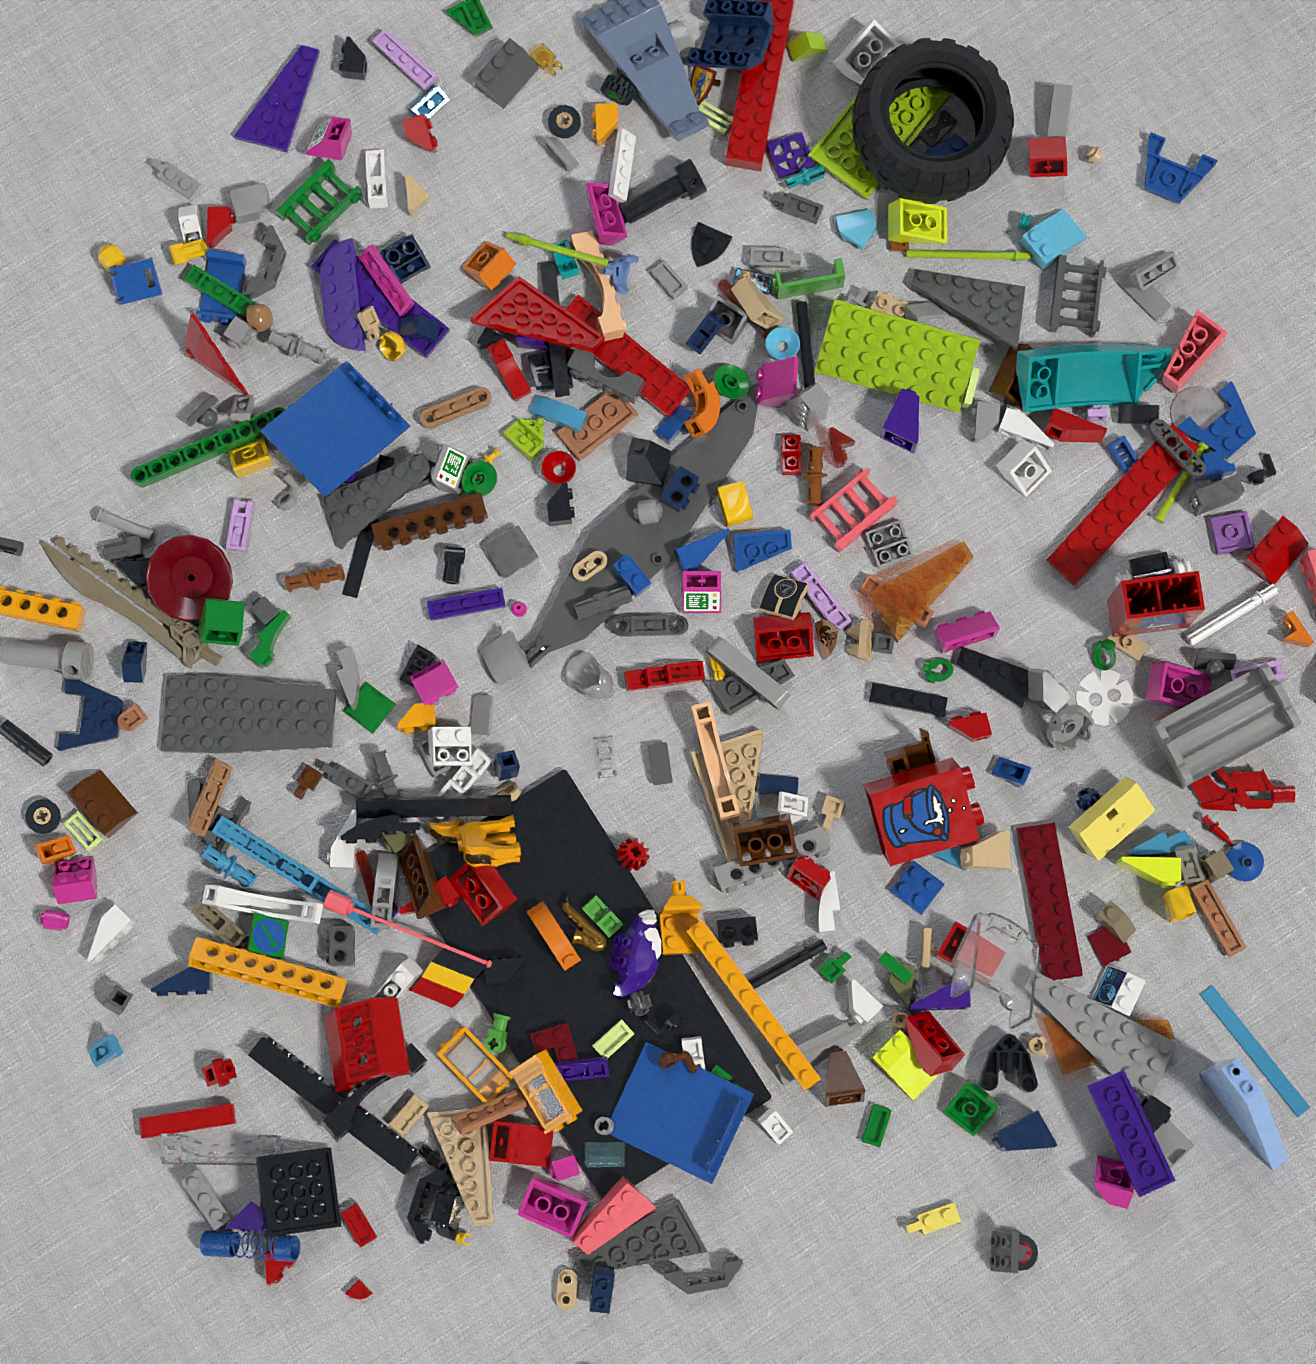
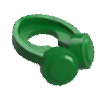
[1091,639,1116,671]
[923,658,954,684]

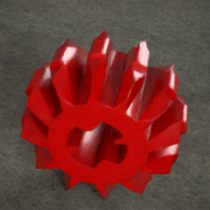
[616,838,650,871]

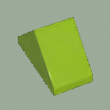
[787,31,828,62]

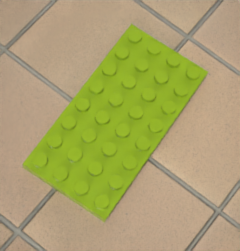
[808,87,952,200]
[814,299,981,413]

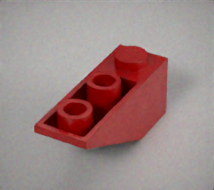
[1044,408,1108,443]

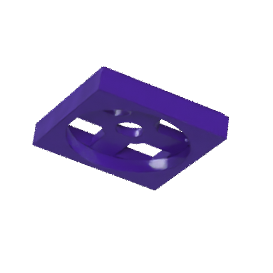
[767,132,814,179]

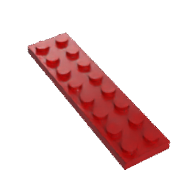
[566,294,691,418]

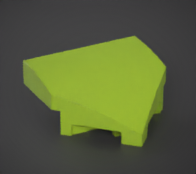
[503,418,544,460]

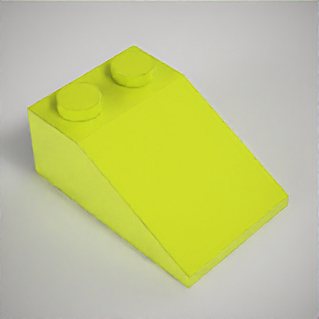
[888,198,947,244]
[1116,857,1181,889]
[871,1030,939,1100]

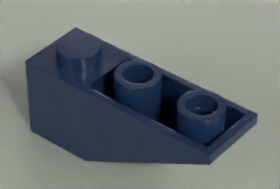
[151,967,213,996]

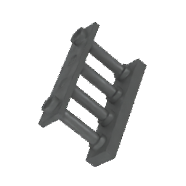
[1049,255,1107,337]

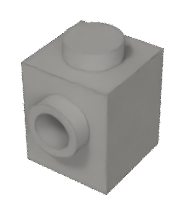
[223,316,254,349]

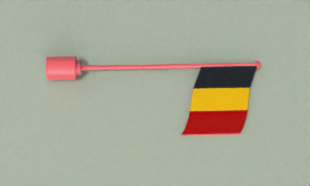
[323,890,492,1008]

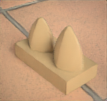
[845,620,874,661]

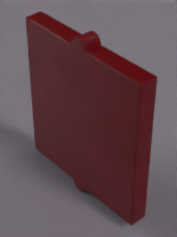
[1087,927,1132,966]

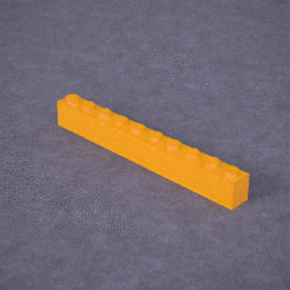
[686,920,821,1091]

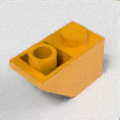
[592,103,619,146]
[397,703,437,734]

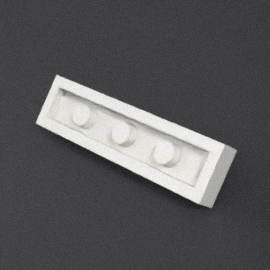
[608,129,636,203]

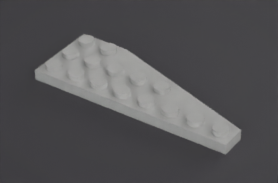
[1026,971,1177,1096]

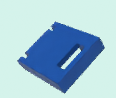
[108,257,163,305]

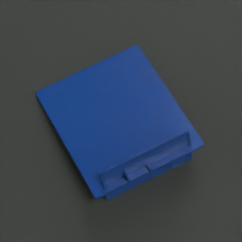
[261,361,410,497]
[605,1042,754,1184]

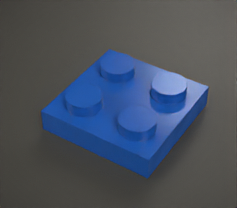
[890,861,945,915]

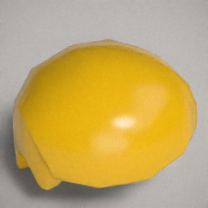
[379,331,406,362]

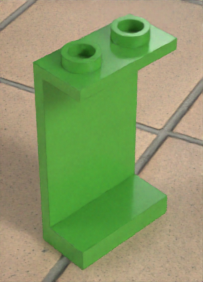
[771,258,846,300]

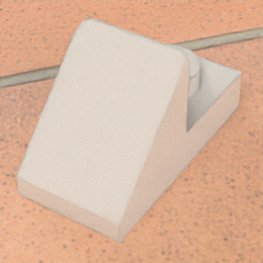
[757,1107,793,1145]

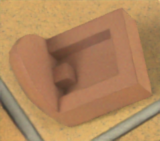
[117,703,148,731]

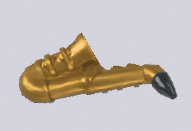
[562,893,607,952]

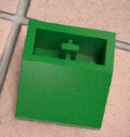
[198,598,244,646]

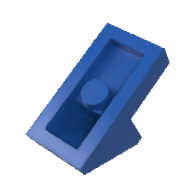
[991,757,1032,787]

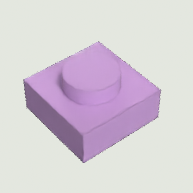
[1085,406,1107,421]

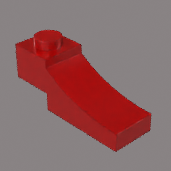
[487,339,532,401]

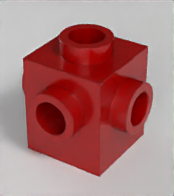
[202,1057,237,1087]

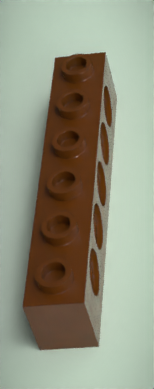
[371,492,488,551]

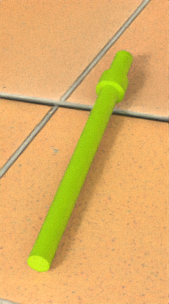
[506,232,608,267]

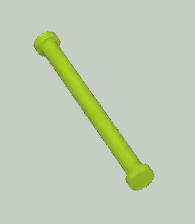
[1153,442,1209,524]

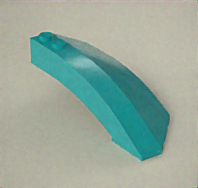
[1016,344,1172,412]

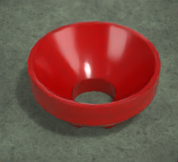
[542,451,576,485]

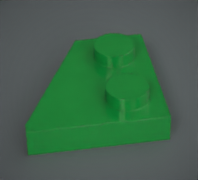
[446,0,493,36]

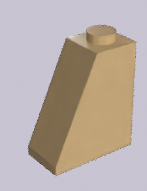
[731,277,784,331]
[960,830,1011,870]

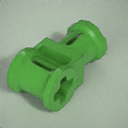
[484,1013,511,1053]

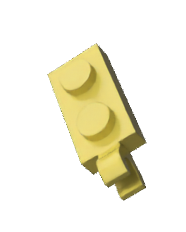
[905,1202,961,1234]

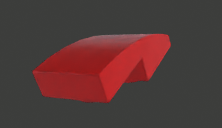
[782,435,801,475]

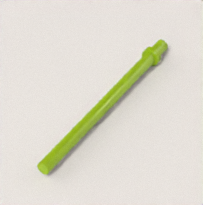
[906,250,1030,261]

